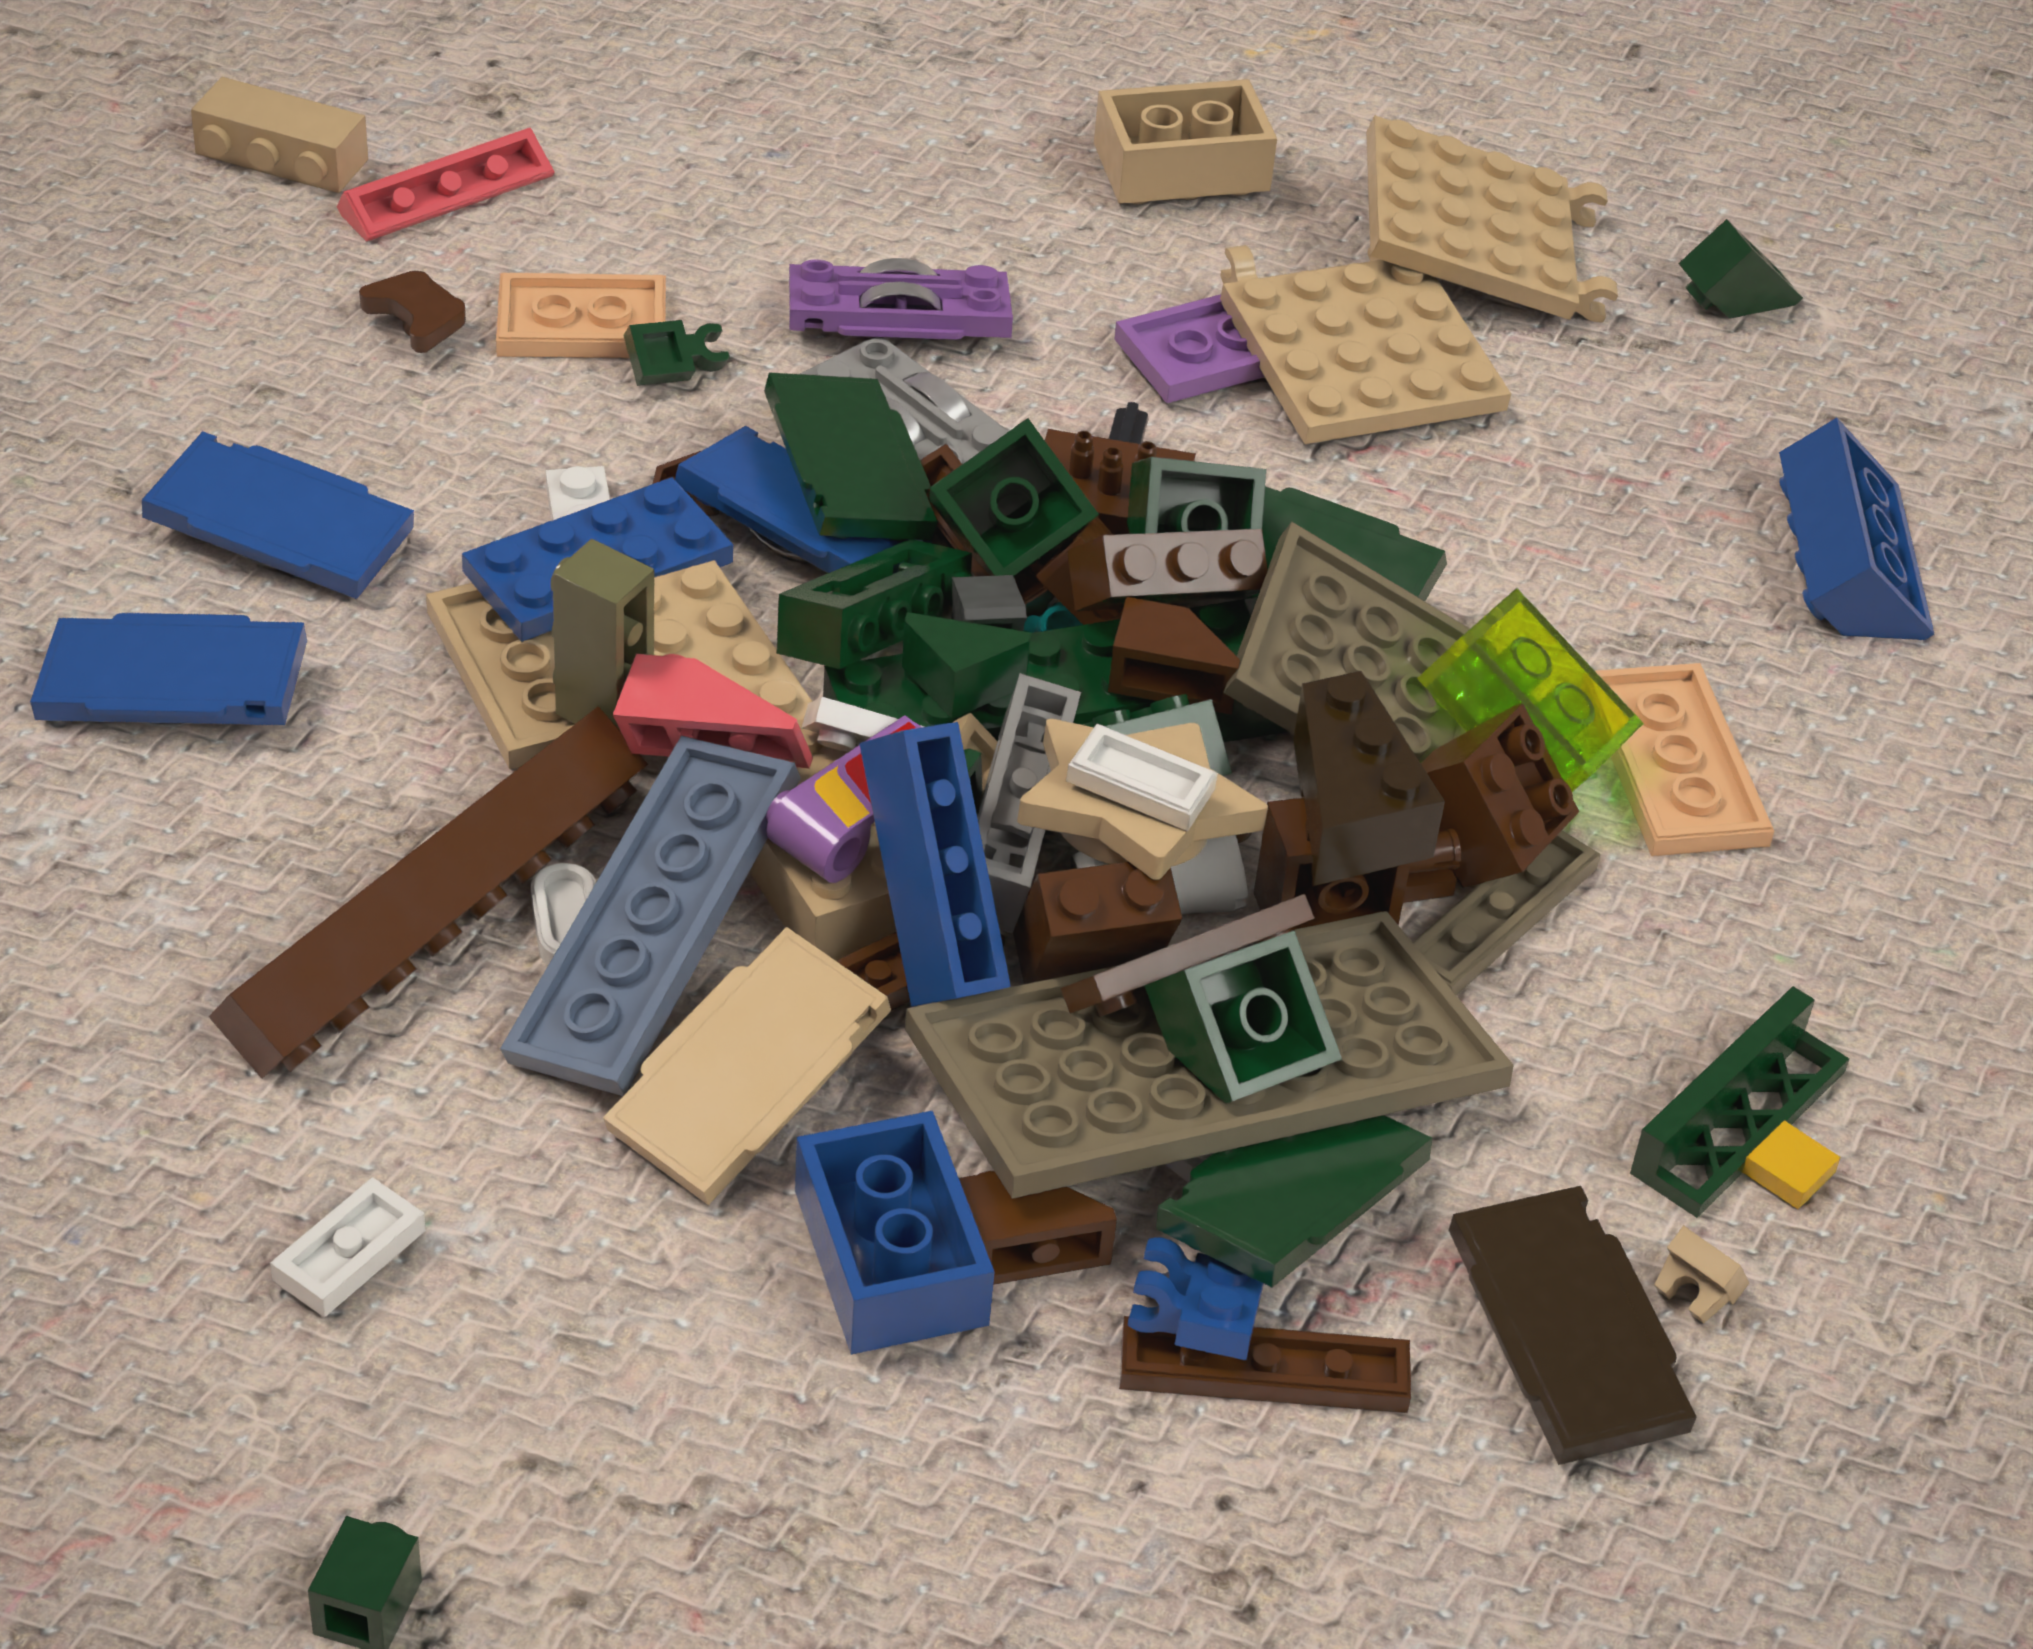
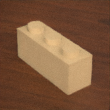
[191,77,368,193]

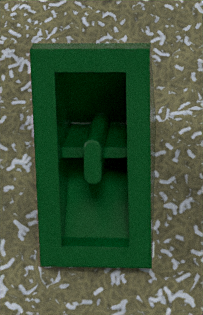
[902,612,1031,719]

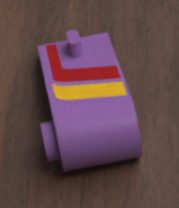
[766,715,922,883]

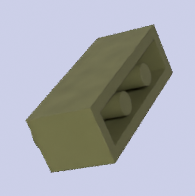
[551,538,654,732]

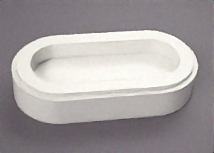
[531,863,596,966]

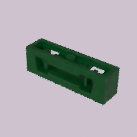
[776,539,973,669]

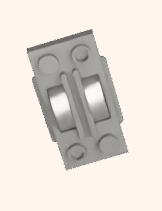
[800,337,1008,464]

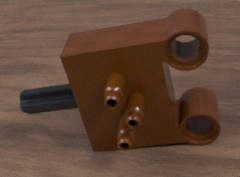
[1039,402,1196,566]

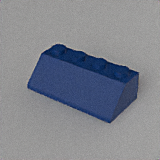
[1779,418,1935,640]

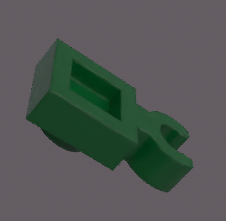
[623,320,730,386]

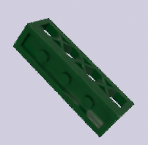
[1630,986,1850,1218]

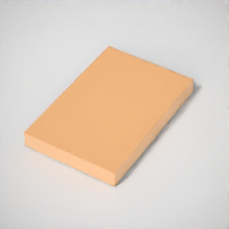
[496,273,666,358]

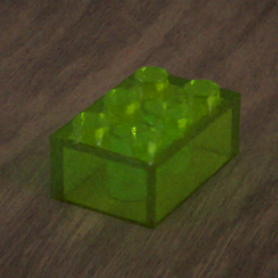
[1417,588,1644,792]

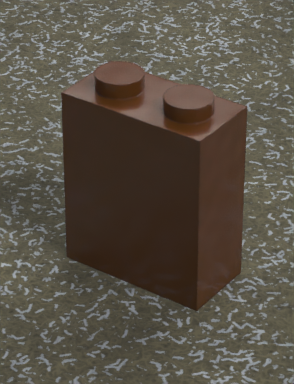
[1013,862,1183,984]

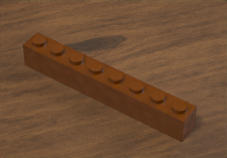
[208,706,648,1079]

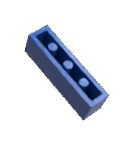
[859,722,1011,1007]

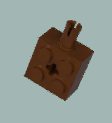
[1254,798,1461,930]

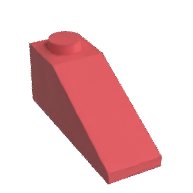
[613,654,813,769]

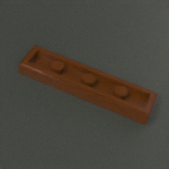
[1119,1316,1411,1413]

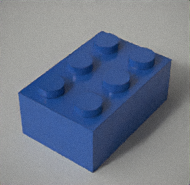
[795,1111,994,1355]

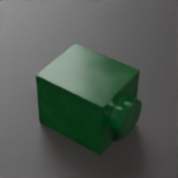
[308,1516,422,1649]

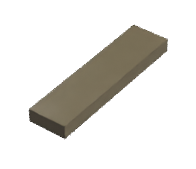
[1413,831,1600,995]

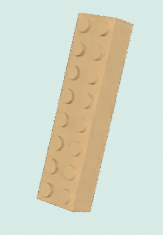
[654,560,896,961]

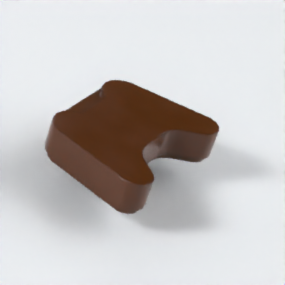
[359,271,466,353]

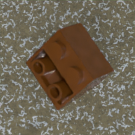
[1421,703,1580,888]

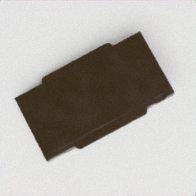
[1448,1185,1697,1465]

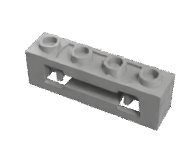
[977,673,1081,933]

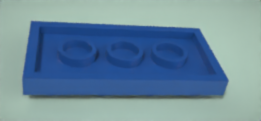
[462,477,734,642]

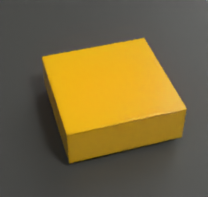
[1742,1120,1841,1209]

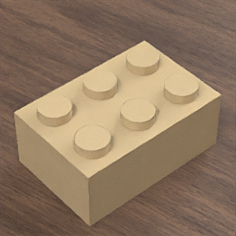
[1094,79,1277,204]

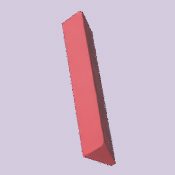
[337,127,555,242]

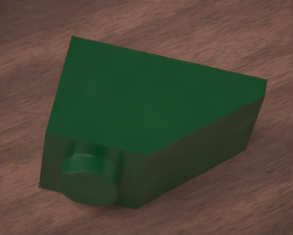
[1678,219,1803,319]

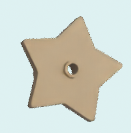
[1017,718,1268,879]

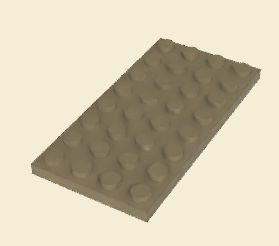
[905,911,1514,1198]

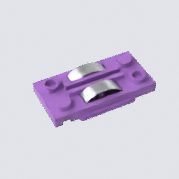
[789,258,1013,339]

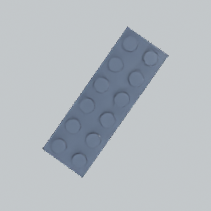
[500,736,801,1096]

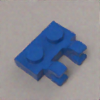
[1128,1237,1264,1360]

